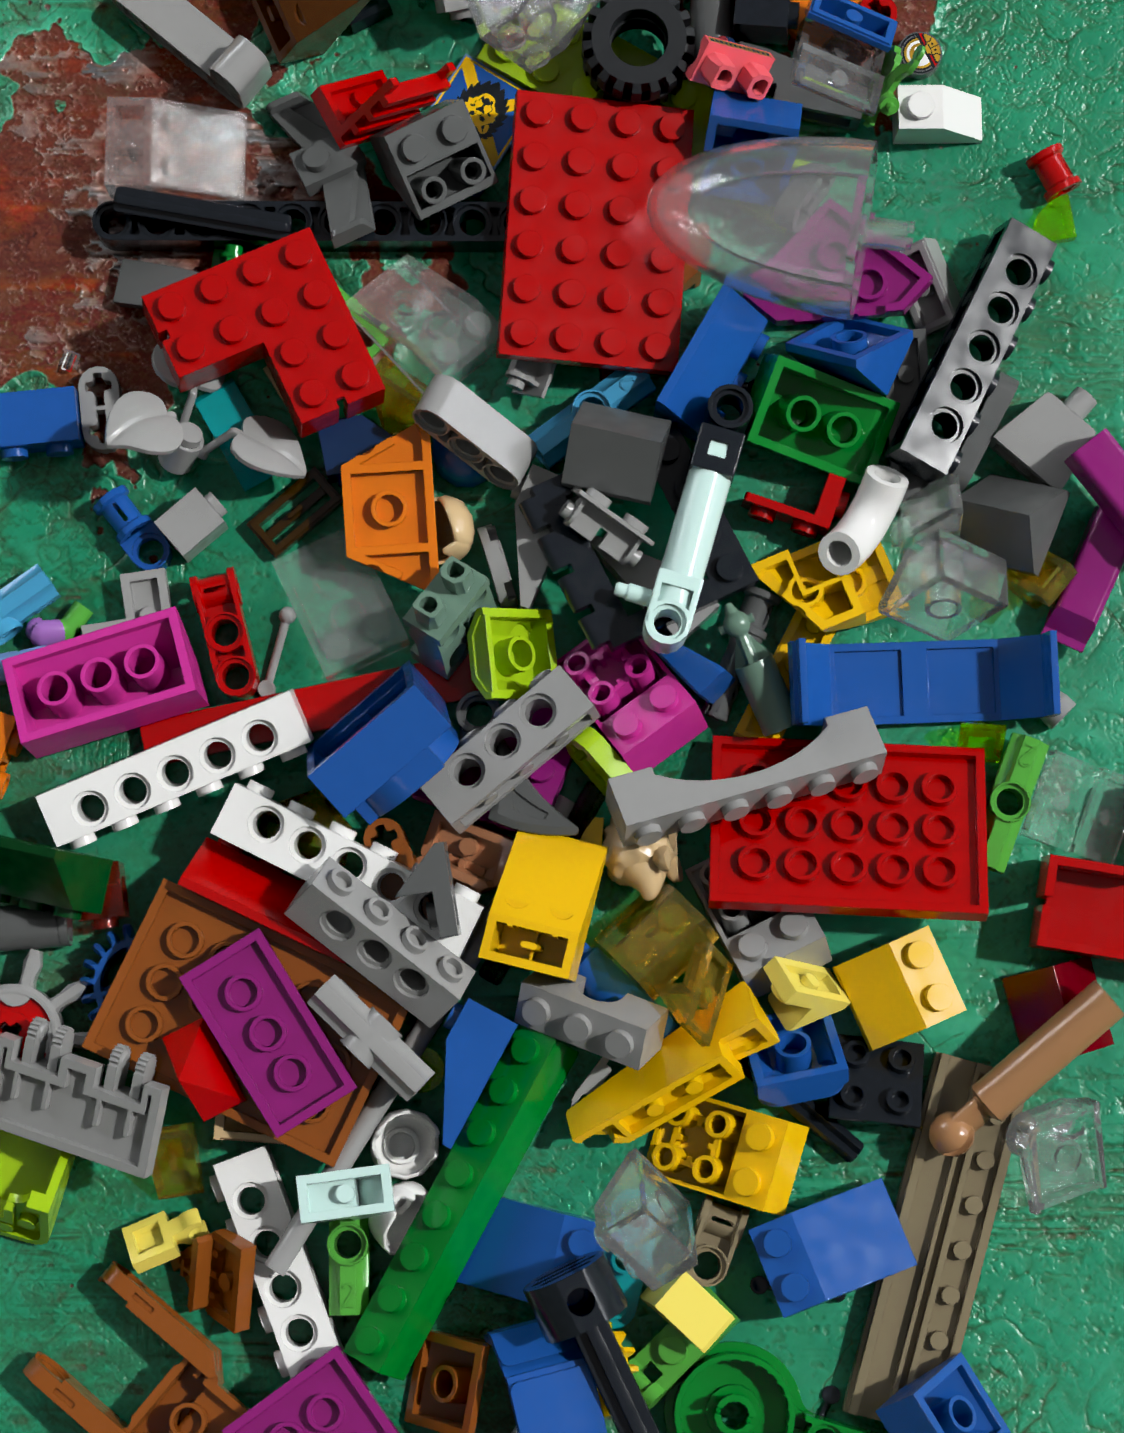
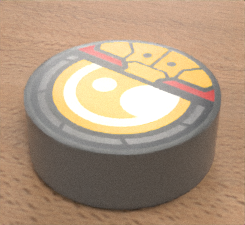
[899,32,942,79]

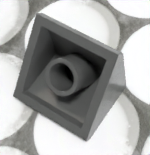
[561,401,672,506]
[954,474,1070,577]

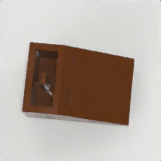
[251,0,370,64]

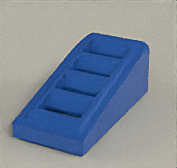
[642,633,736,704]

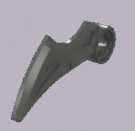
[456,691,579,836]

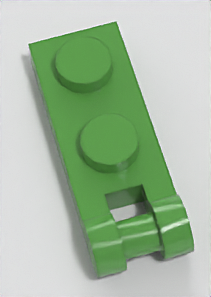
[628,1287,741,1410]

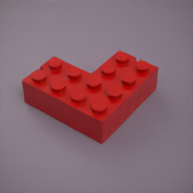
[141,227,386,438]
[1029,854,1124,963]

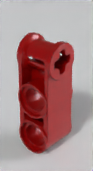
[189,566,260,701]

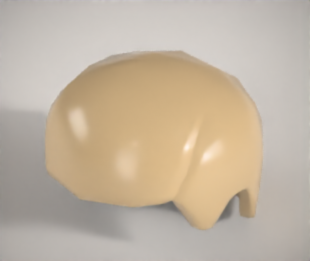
[434,495,475,565]

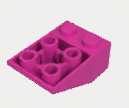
[557,638,708,772]

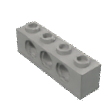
[420,665,601,834]
[284,856,476,1028]

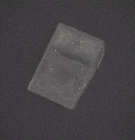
[104,96,247,201]

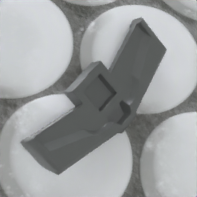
[266,92,376,249]

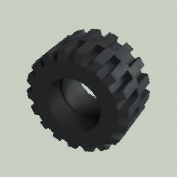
[582,0,695,106]

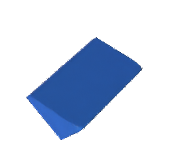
[805,0,898,53]

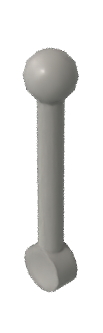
[257,606,296,696]

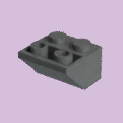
[369,99,499,220]

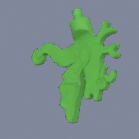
[861,45,926,128]

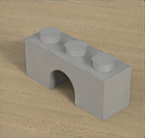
[514,972,669,1070]

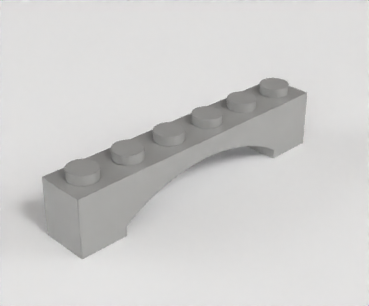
[605,706,887,847]

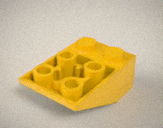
[478,831,609,982]
[642,1098,810,1216]

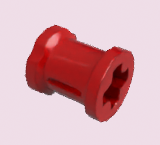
[1025,143,1082,202]

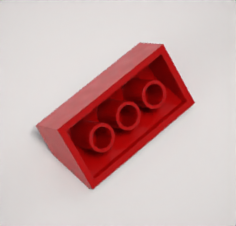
[177,837,351,967]

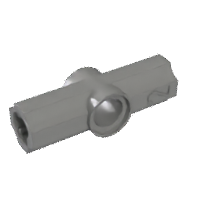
[307,974,435,1102]

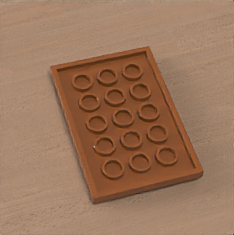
[81,878,409,1168]

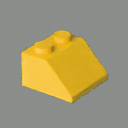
[832,925,967,1051]

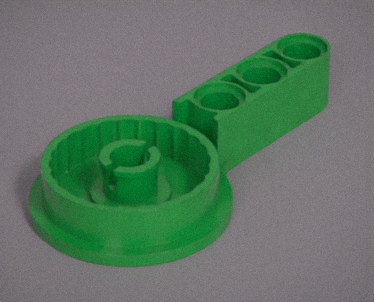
[664,1341,877,1433]

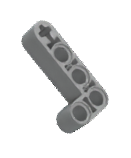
[112,0,272,110]

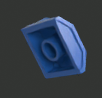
[747,1013,849,1107]

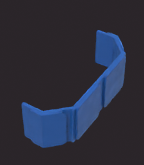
[788,630,1061,726]
[483,1319,607,1433]

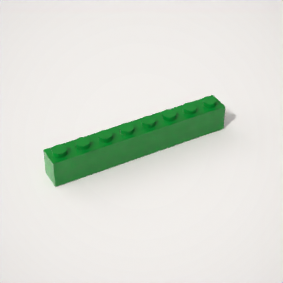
[343,1024,579,1381]

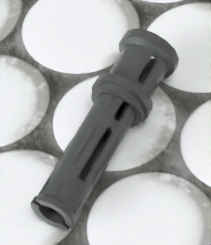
[701,586,782,723]

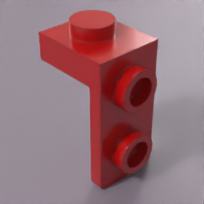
[741,473,850,539]

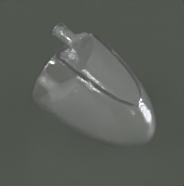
[646,136,916,320]

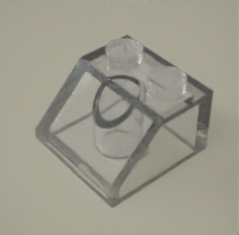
[878,528,1009,641]
[594,1148,698,1291]

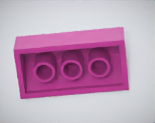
[1,606,209,759]

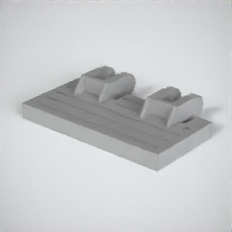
[0,1016,170,1179]

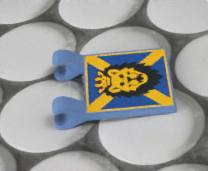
[430,54,526,198]

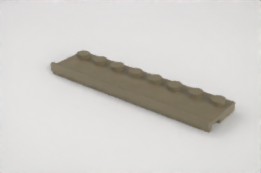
[842,1052,1025,1422]

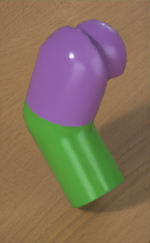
[25,600,93,646]

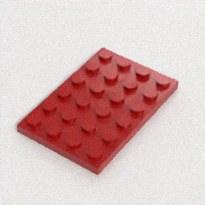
[496,90,695,376]
[708,735,989,922]

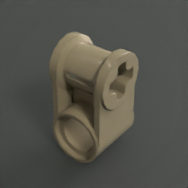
[684,1194,750,1287]

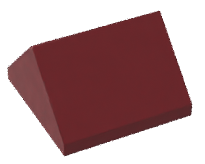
[1001,956,1114,1056]

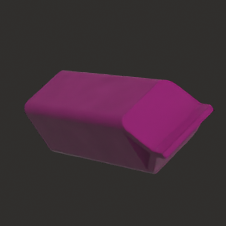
[1064,428,1124,537]
[1041,505,1124,653]

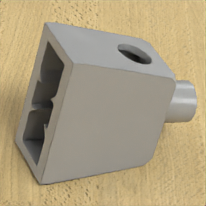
[988,387,1097,489]

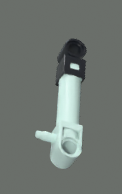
[614,384,753,654]

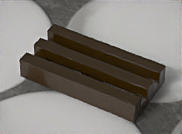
[246,466,343,560]

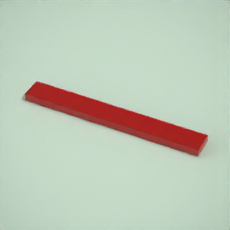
[139,654,479,765]

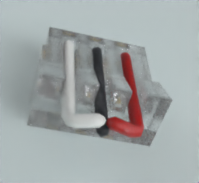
[59,349,81,372]

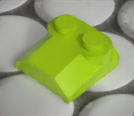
[467,607,557,701]

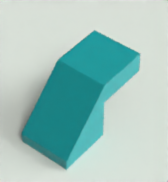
[195,378,274,491]

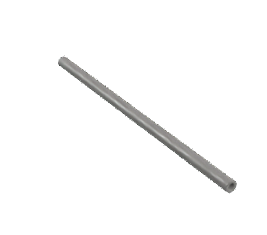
[264,794,577,1277]

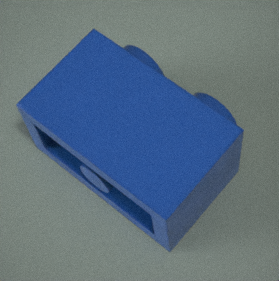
[0,386,85,462]

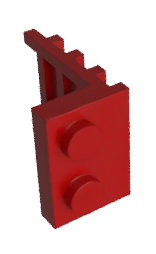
[310,62,457,150]

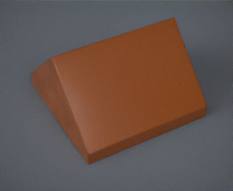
[404,1330,490,1433]

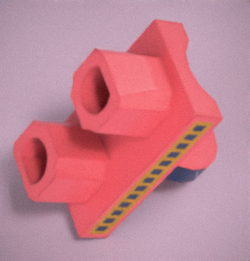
[684,35,775,101]

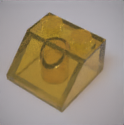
[594,881,720,1001]

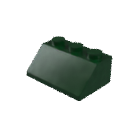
[0,835,113,920]

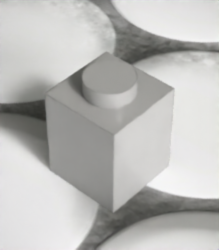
[154,487,229,563]

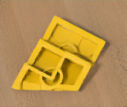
[751,541,908,632]

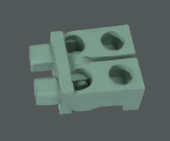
[402,556,497,680]

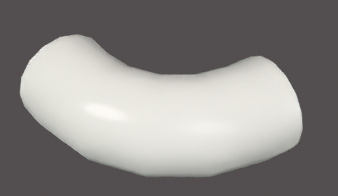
[818,465,909,576]

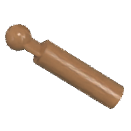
[929,980,1124,1157]

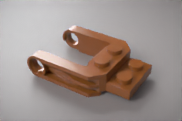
[22,1261,250,1433]

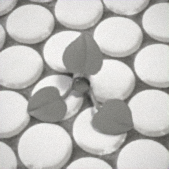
[105,336,307,479]

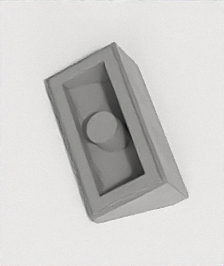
[900,238,961,336]

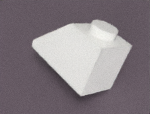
[892,85,982,144]

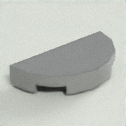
[476,524,518,608]

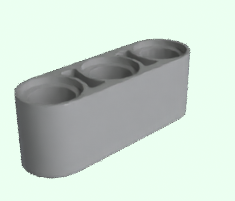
[412,374,538,490]

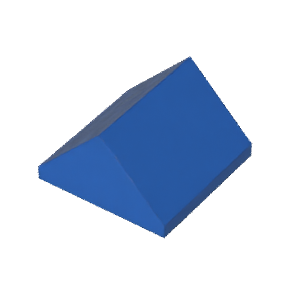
[785,319,913,395]

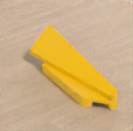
[566,981,780,1143]

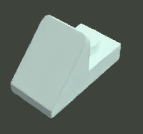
[296,1163,395,1225]

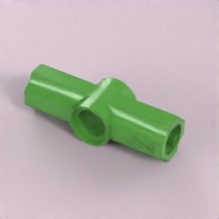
[986,732,1049,874]
[327,1218,372,1316]

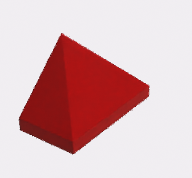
[162,1017,246,1122]

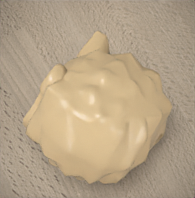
[602,817,683,901]

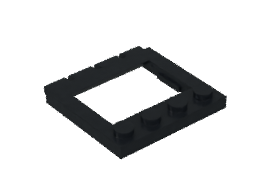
[518,422,759,652]

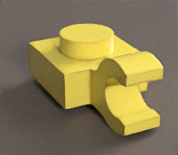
[122,1208,210,1274]

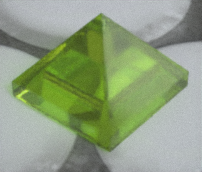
[956,722,1006,762]

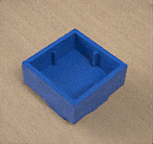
[306,660,459,825]

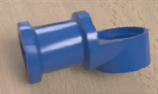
[93,485,173,571]

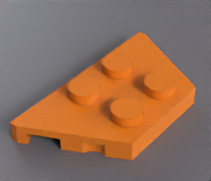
[341,423,439,590]

